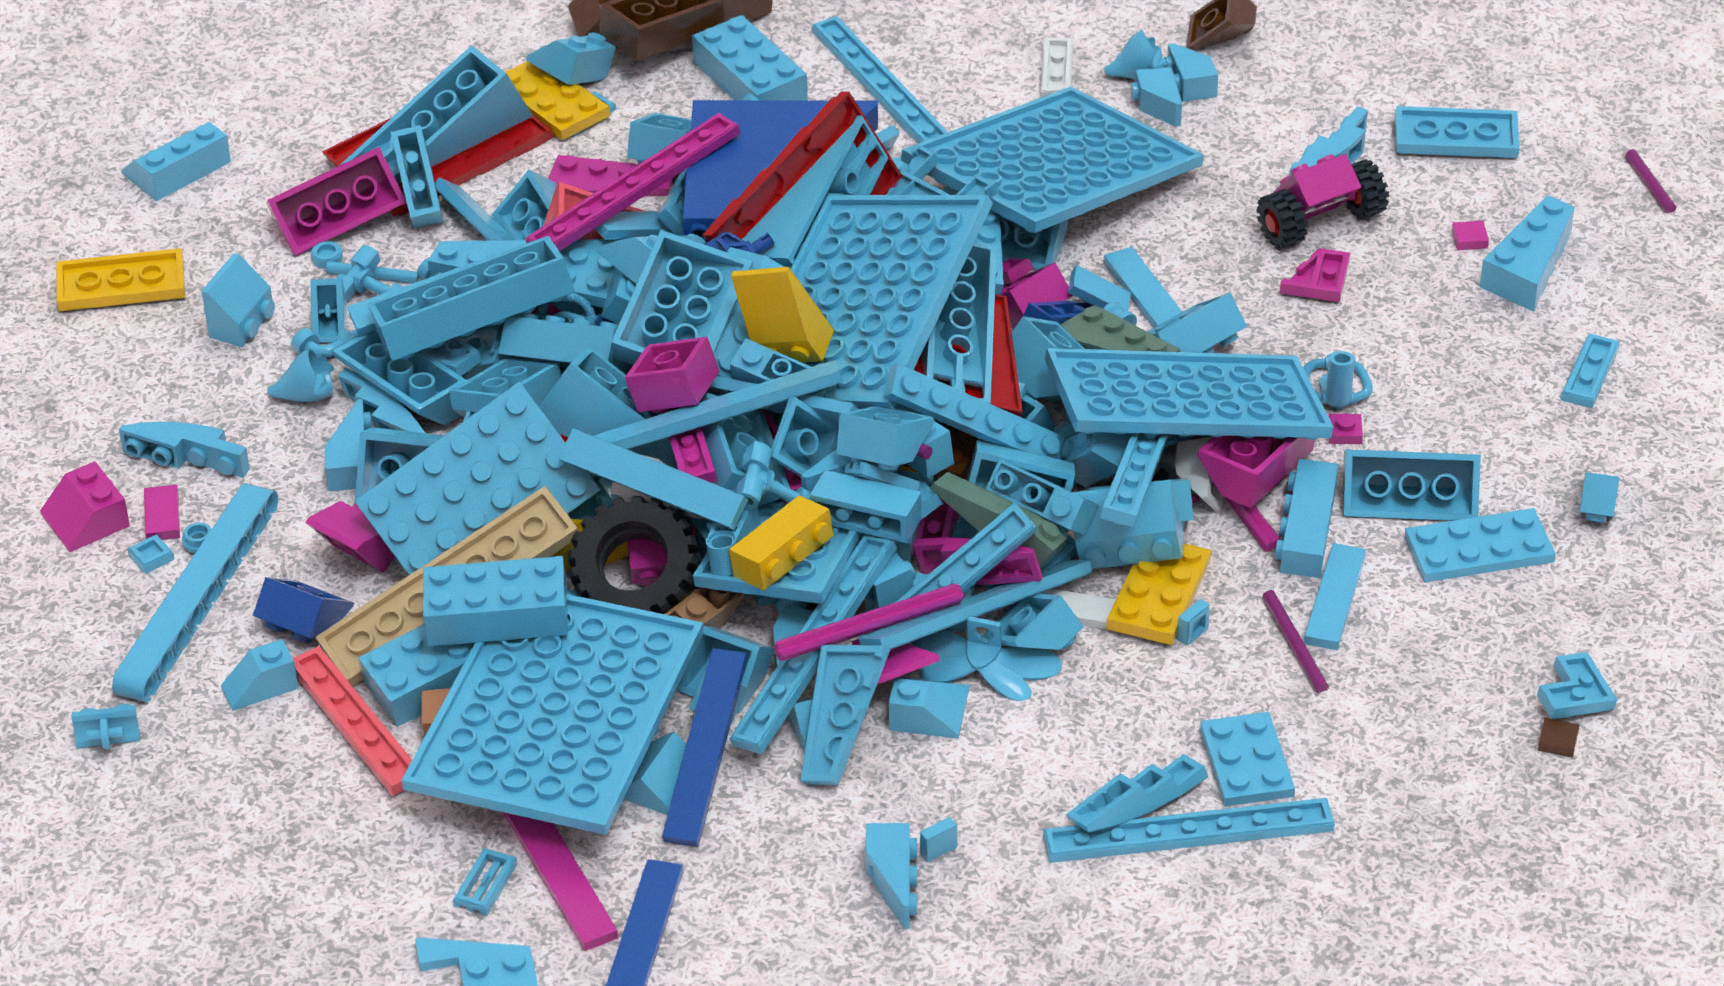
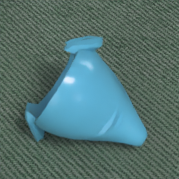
[1104,30,1168,80]
[267,348,334,403]

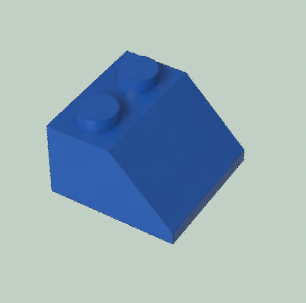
[252,577,354,643]

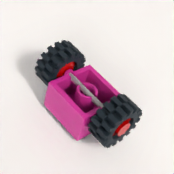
[1257,154,1389,250]

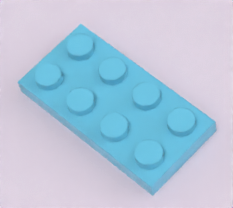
[1395,106,1520,158]
[1405,508,1556,582]

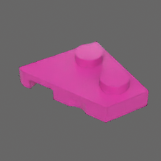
[1280,248,1350,302]

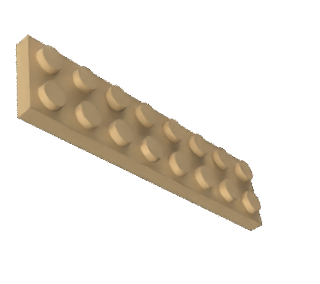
[316,486,580,687]

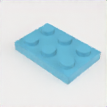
[1200,712,1295,806]

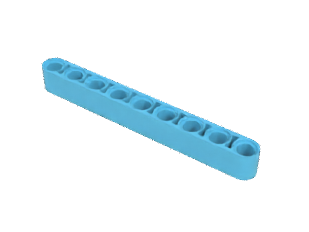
[112,483,279,703]

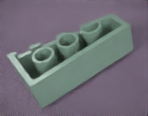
[1060,305,1181,352]

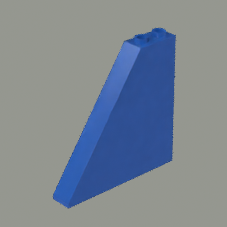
[683,100,878,243]

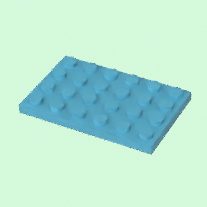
[354,381,600,575]

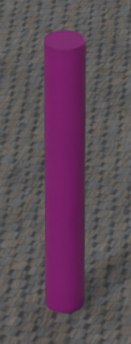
[1625,149,1677,213]

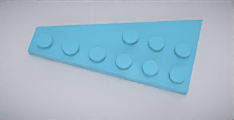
[428,239,625,308]

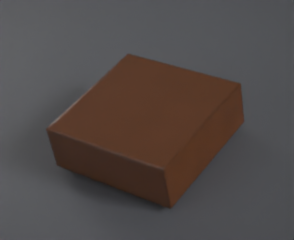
[1538,718,1580,757]

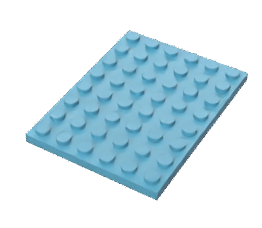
[901,86,1204,233]
[791,195,993,409]
[402,594,704,835]

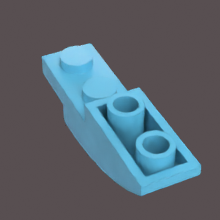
[1289,106,1368,176]
[119,422,250,478]

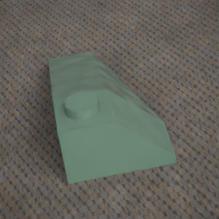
[930,472,1067,570]

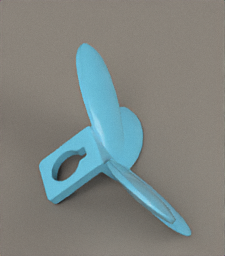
[912,616,1062,701]

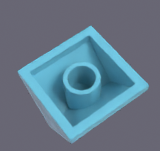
[624,731,687,815]

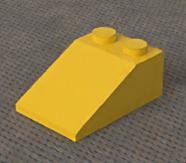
[731,267,834,363]

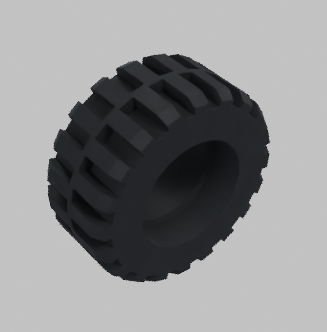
[568,496,702,614]

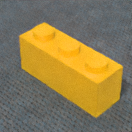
[729,495,834,591]

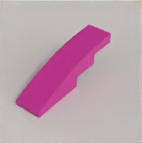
[913,537,1043,585]

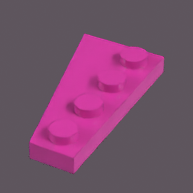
[548,155,676,197]

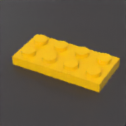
[505,61,610,140]
[56,248,185,311]
[1106,544,1212,645]

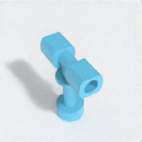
[335,244,404,303]
[736,441,811,510]

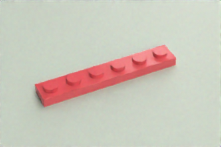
[293,646,412,796]

